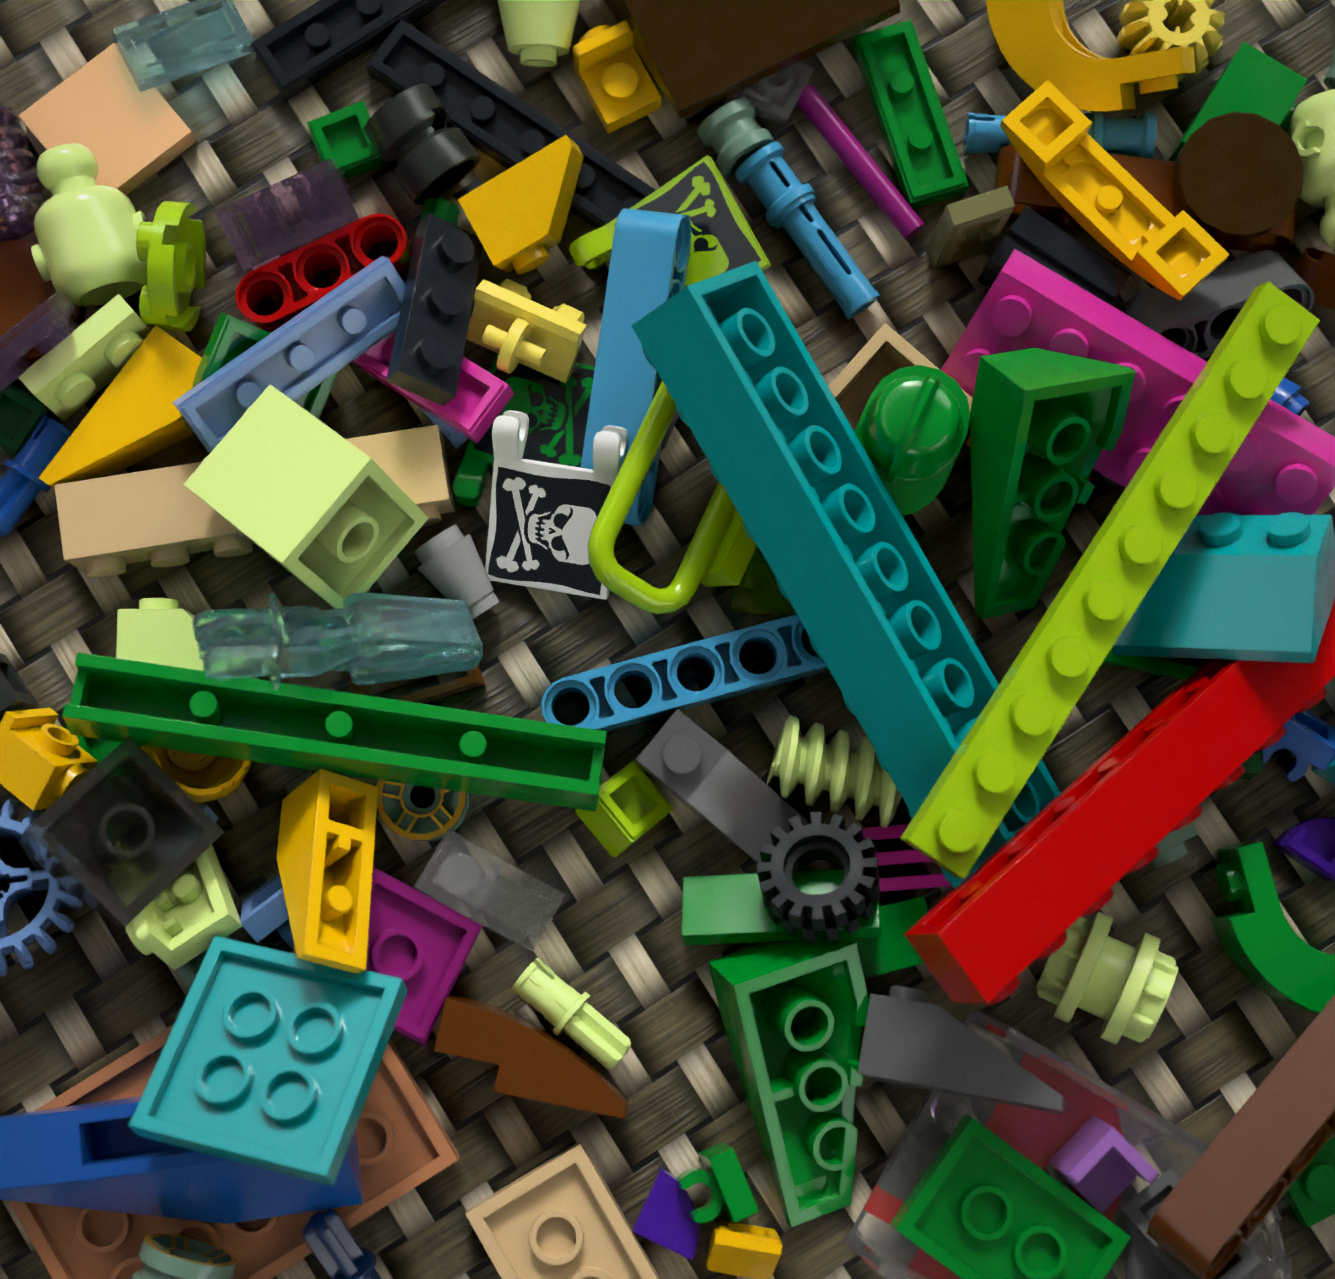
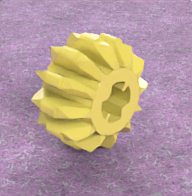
[1116,0,1226,82]

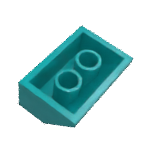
[1112,512,1335,663]

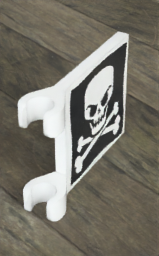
[485,410,628,600]

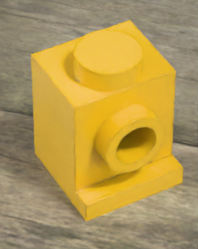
[0,708,98,810]

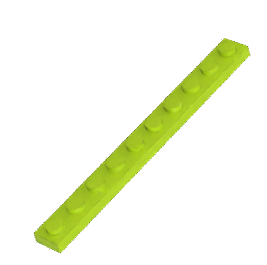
[900,281,1320,879]

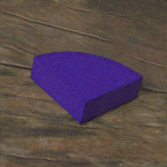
[1272,817,1335,881]
[632,1167,699,1260]

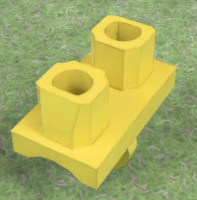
[466,279,587,383]

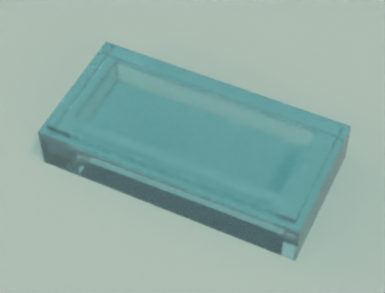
[112,0,254,92]

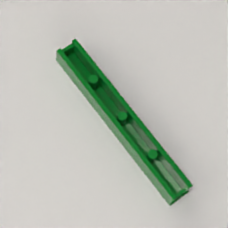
[62,652,607,812]

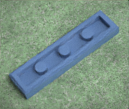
[172,256,405,454]

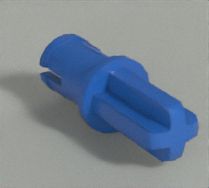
[0,416,73,537]

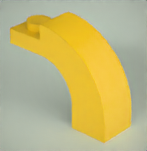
[986,0,1196,112]

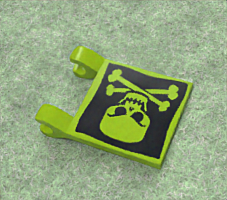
[569,155,771,287]

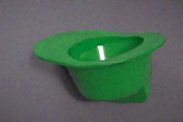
[854,365,971,516]

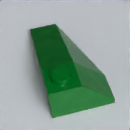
[970,348,1136,619]
[708,939,869,1227]

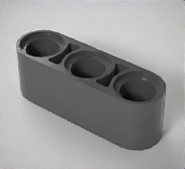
[1121,250,1315,359]

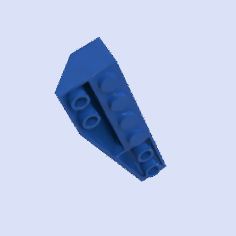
[0,1096,364,1224]

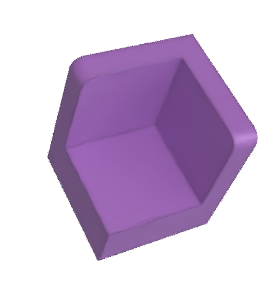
[1048,1115,1160,1214]

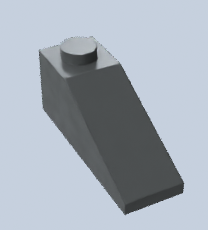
[636,709,810,864]
[858,986,1067,1115]

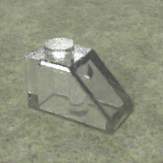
[414,829,566,951]

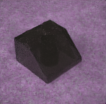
[18,736,224,929]

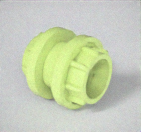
[1036,911,1178,1045]

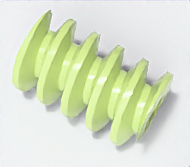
[767,715,901,828]

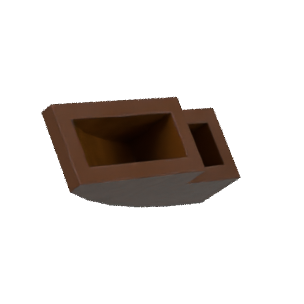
[434,994,628,1119]

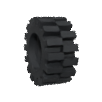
[757,812,880,943]

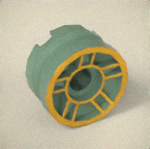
[376,780,470,841]
[131,1233,238,1279]

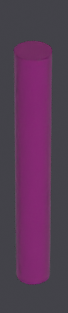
[793,84,925,240]

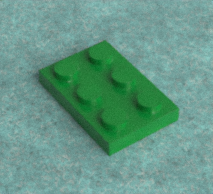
[890,1113,1131,1279]

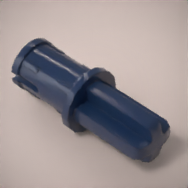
[302,1209,382,1279]

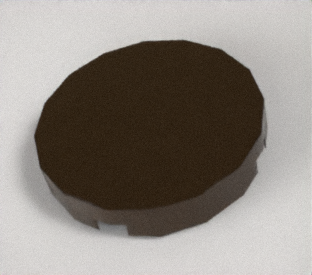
[1173,112,1303,241]

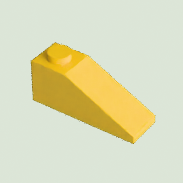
[38,325,202,489]
[276,769,378,974]

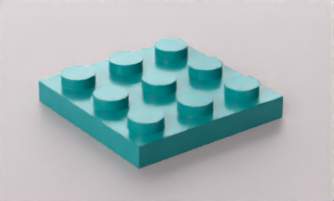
[129,936,408,1186]

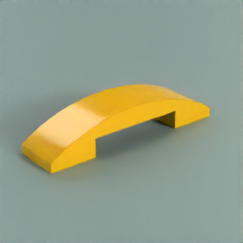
[1000,80,1230,301]

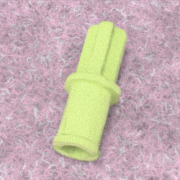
[511,957,632,1069]

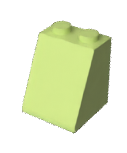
[183,384,429,617]

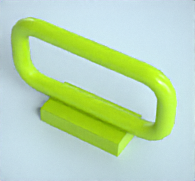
[587,381,757,614]

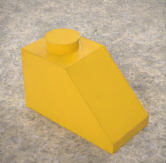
[458,135,584,275]

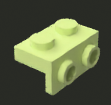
[18,294,151,421]
[109,835,242,971]

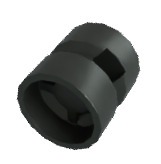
[363,83,480,205]

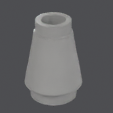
[414,524,500,622]

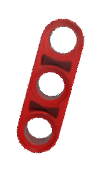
[235,213,412,333]

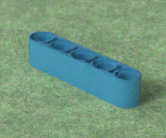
[580,208,691,526]
[541,614,829,732]

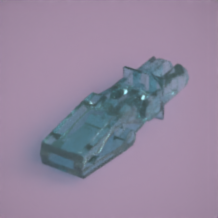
[192,593,483,690]

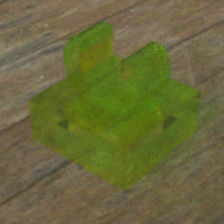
[730,547,795,616]

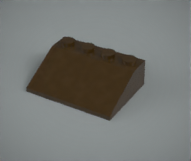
[604,0,900,119]

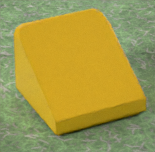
[706,1219,782,1279]

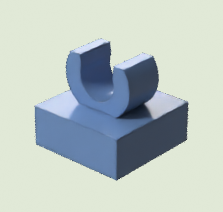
[241,873,295,950]

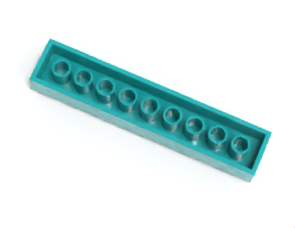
[631,261,1061,888]

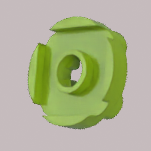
[136,201,206,332]

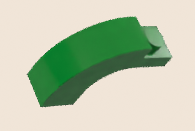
[1210,842,1335,1014]

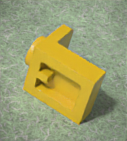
[572,21,662,134]

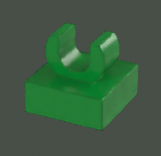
[676,1142,759,1223]

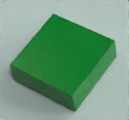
[306,100,389,184]

